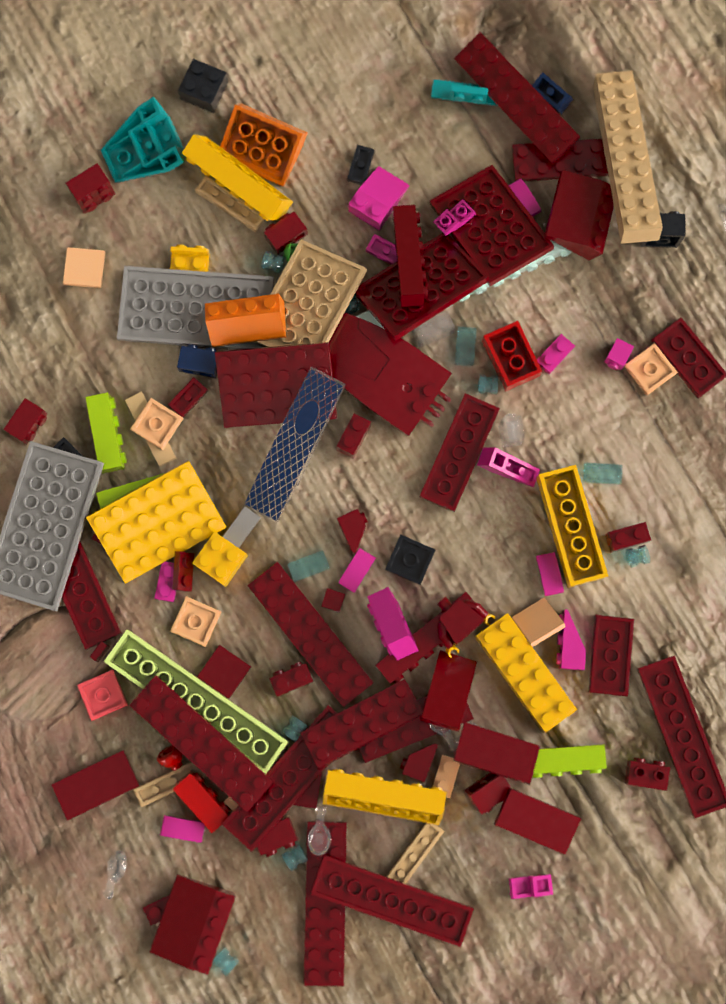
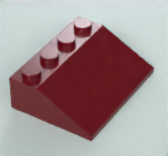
[544,170,614,261]
[149,874,236,975]

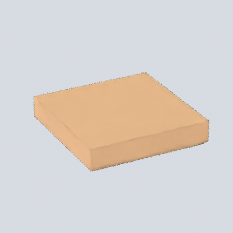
[63,247,105,288]
[624,343,678,395]
[130,398,183,450]
[170,596,222,647]
[512,597,566,647]

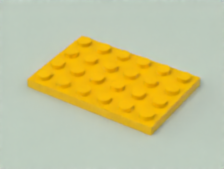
[86,460,227,584]

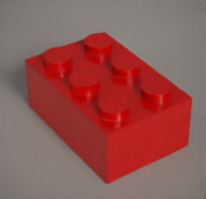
[482,321,542,392]

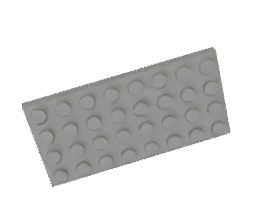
[117,266,274,349]
[0,441,104,611]

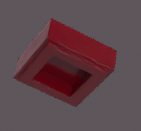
[321,588,346,613]
[90,642,110,662]

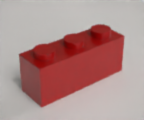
[173,770,231,833]

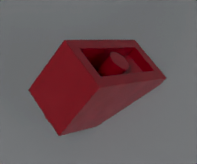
[337,509,368,555]
[400,743,438,782]

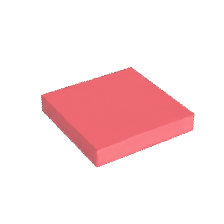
[77,669,128,721]

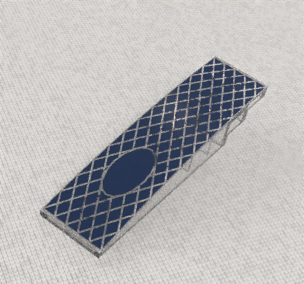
[244,367,346,523]

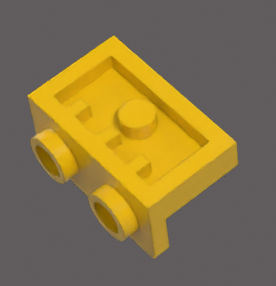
[170,244,210,272]

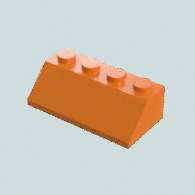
[205,294,286,347]

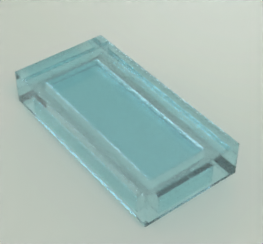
[455,327,477,366]
[583,462,623,485]
[287,550,330,582]

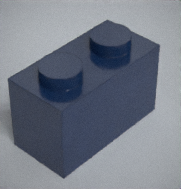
[532,72,574,114]
[177,344,217,378]

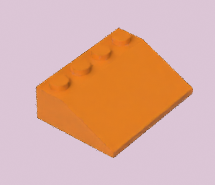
[220,103,308,186]

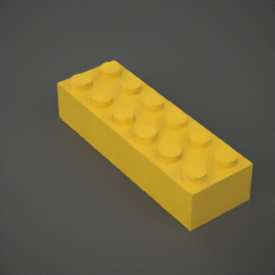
[182,134,293,221]
[536,465,608,588]
[475,613,577,733]
[323,769,447,825]

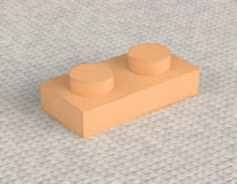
[433,755,460,798]

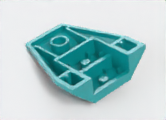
[101,97,185,183]

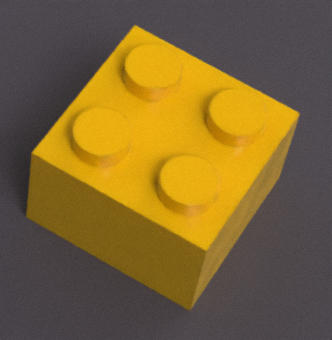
[192,531,248,587]

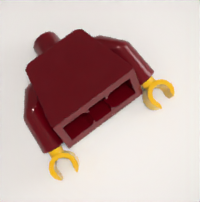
[437,597,495,658]

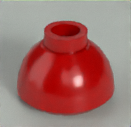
[157,745,183,771]

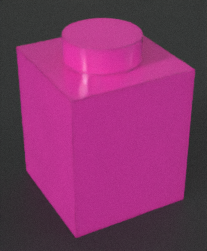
[604,338,634,370]

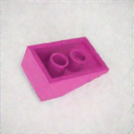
[348,166,410,231]

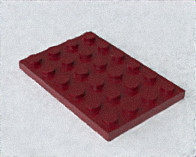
[429,165,554,286]
[354,233,489,341]
[215,342,337,428]

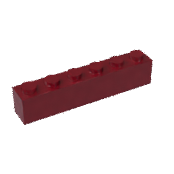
[393,205,428,307]
[375,592,474,684]

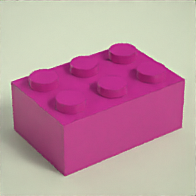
[367,587,419,660]

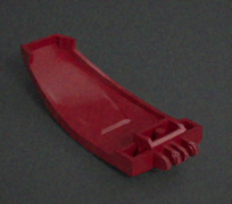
[329,313,452,436]

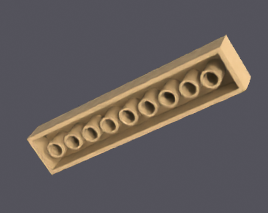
[593,71,663,244]

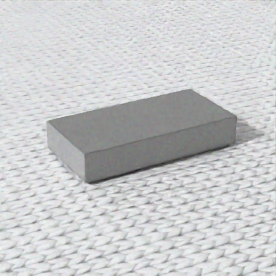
[223,507,261,548]

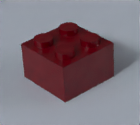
[66,163,115,214]

